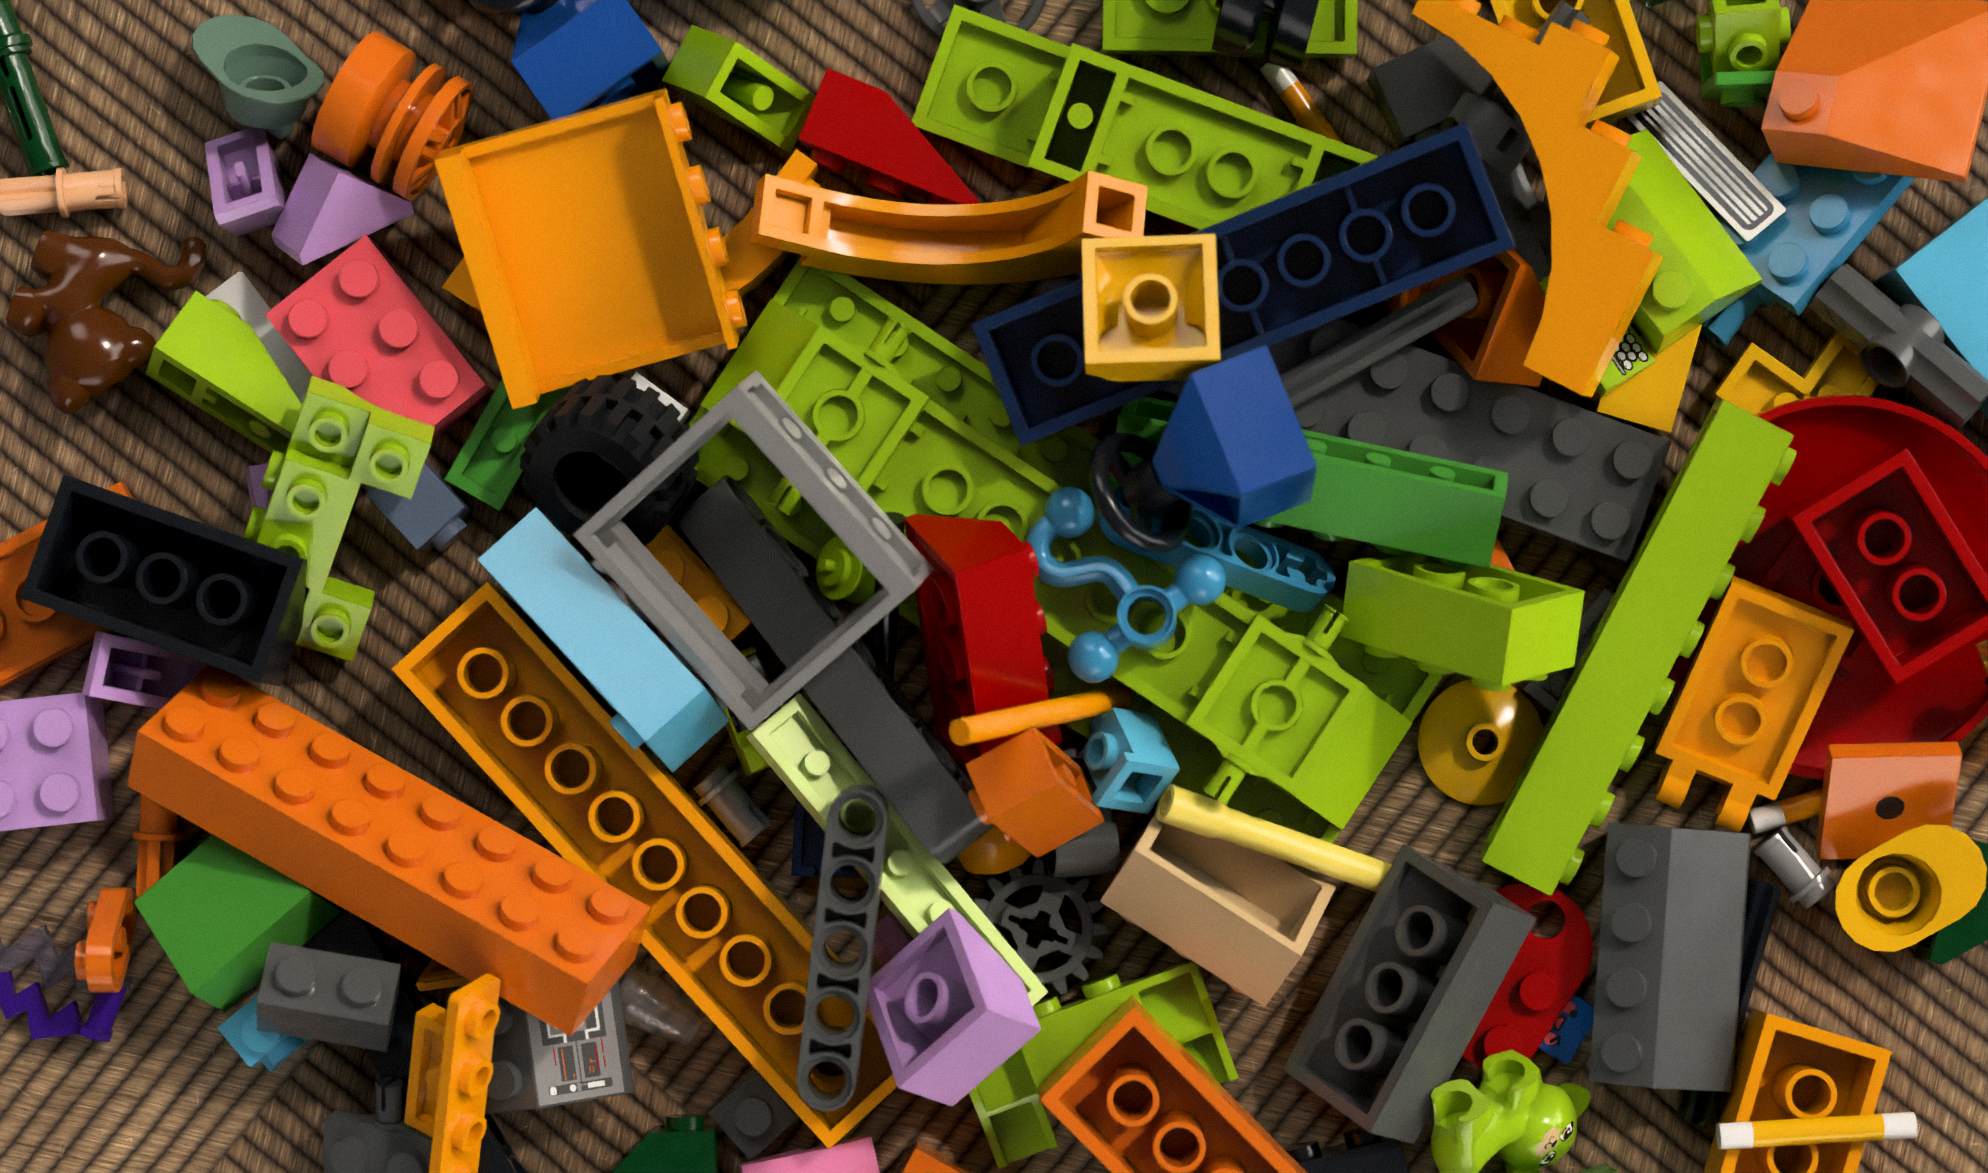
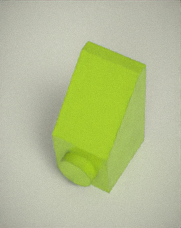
[662,25,816,154]

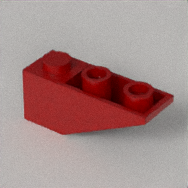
[798,68,980,205]

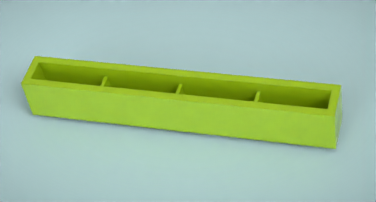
[1480,396,1797,896]

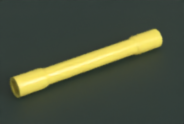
[1156,784,1392,893]

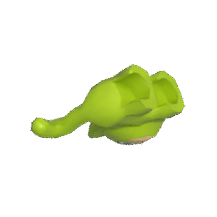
[1431,1050,1592,1173]

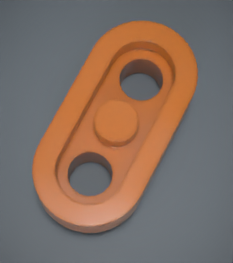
[75,887,137,993]

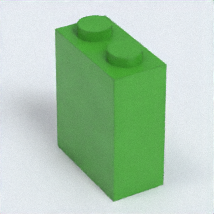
[134,834,342,1012]

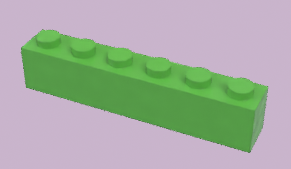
[1109,396,1509,569]

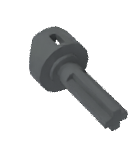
[1439,0,1590,177]

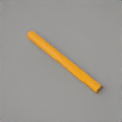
[949,685,1132,746]

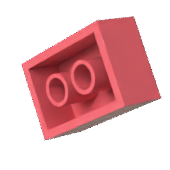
[265,234,495,442]

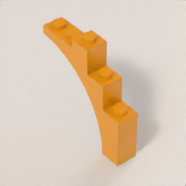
[1412,0,1664,398]

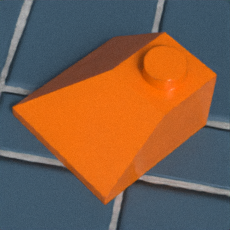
[1428,248,1546,387]

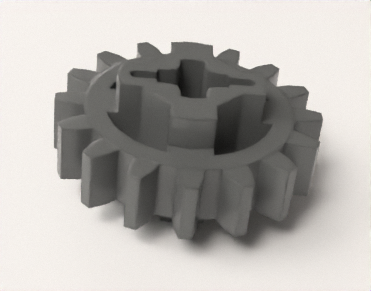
[974,858,1108,995]

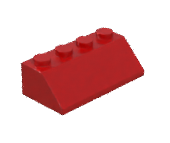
[904,514,1062,774]

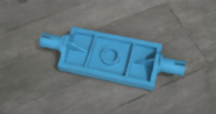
[1700,153,1916,348]

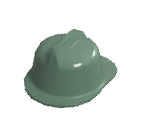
[192,15,324,140]

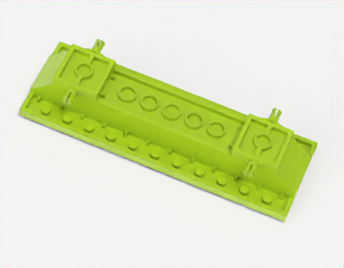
[689,258,1444,872]

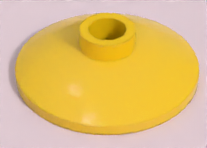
[1417,679,1544,805]

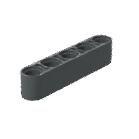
[797,784,890,1111]

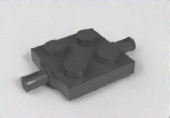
[324,1077,433,1173]

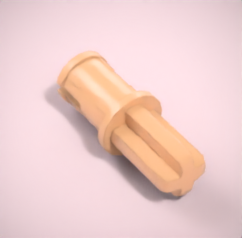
[0,167,127,218]

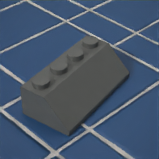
[1589,822,1751,1092]
[1282,844,1536,1144]

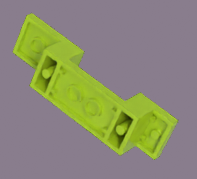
[912,4,1389,302]

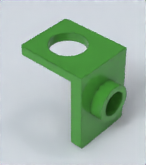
[1699,52,1775,107]

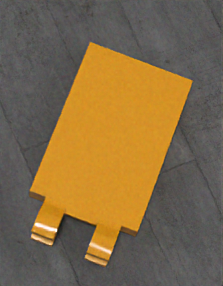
[1655,575,1854,833]

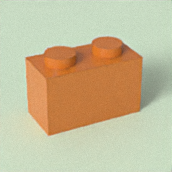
[965,727,1105,858]

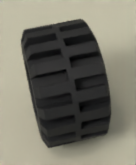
[520,375,699,547]

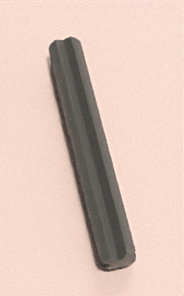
[1279,276,1478,408]

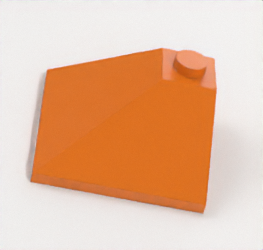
[1761,0,1988,183]

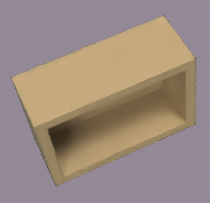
[1100,783,1336,1007]

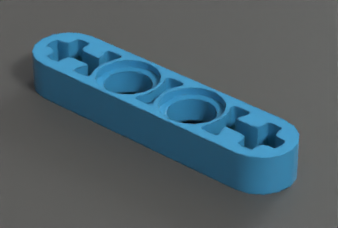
[1098,485,1336,613]

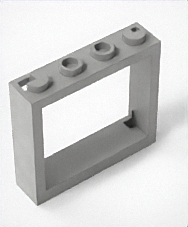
[573,370,934,731]

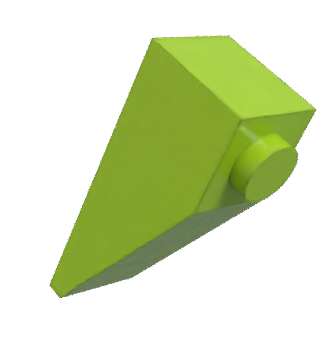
[145,291,302,454]

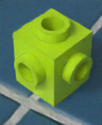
[1695,0,1791,73]

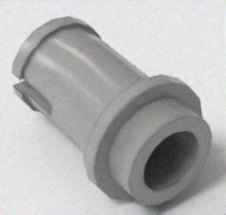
[693,764,773,848]
[1753,825,1835,909]

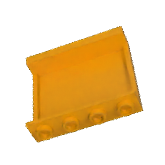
[434,88,747,410]

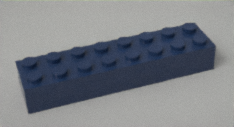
[971,122,1515,446]

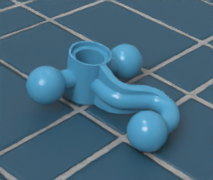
[1026,487,1226,683]

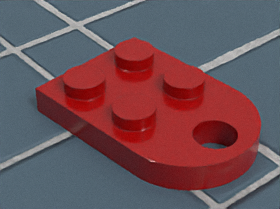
[1462,882,1593,1069]

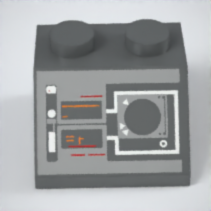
[485,980,634,1114]

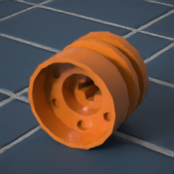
[311,30,475,202]

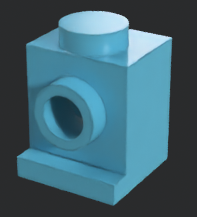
[1081,707,1180,814]
[217,993,311,1072]

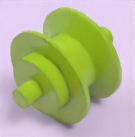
[816,536,875,604]

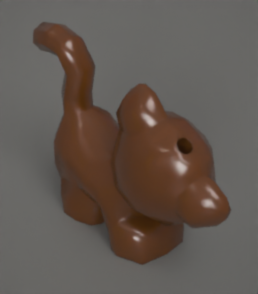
[6,230,206,414]

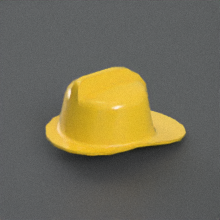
[1835,824,1987,952]

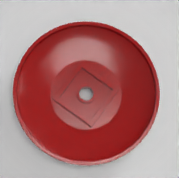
[1667,395,1988,780]

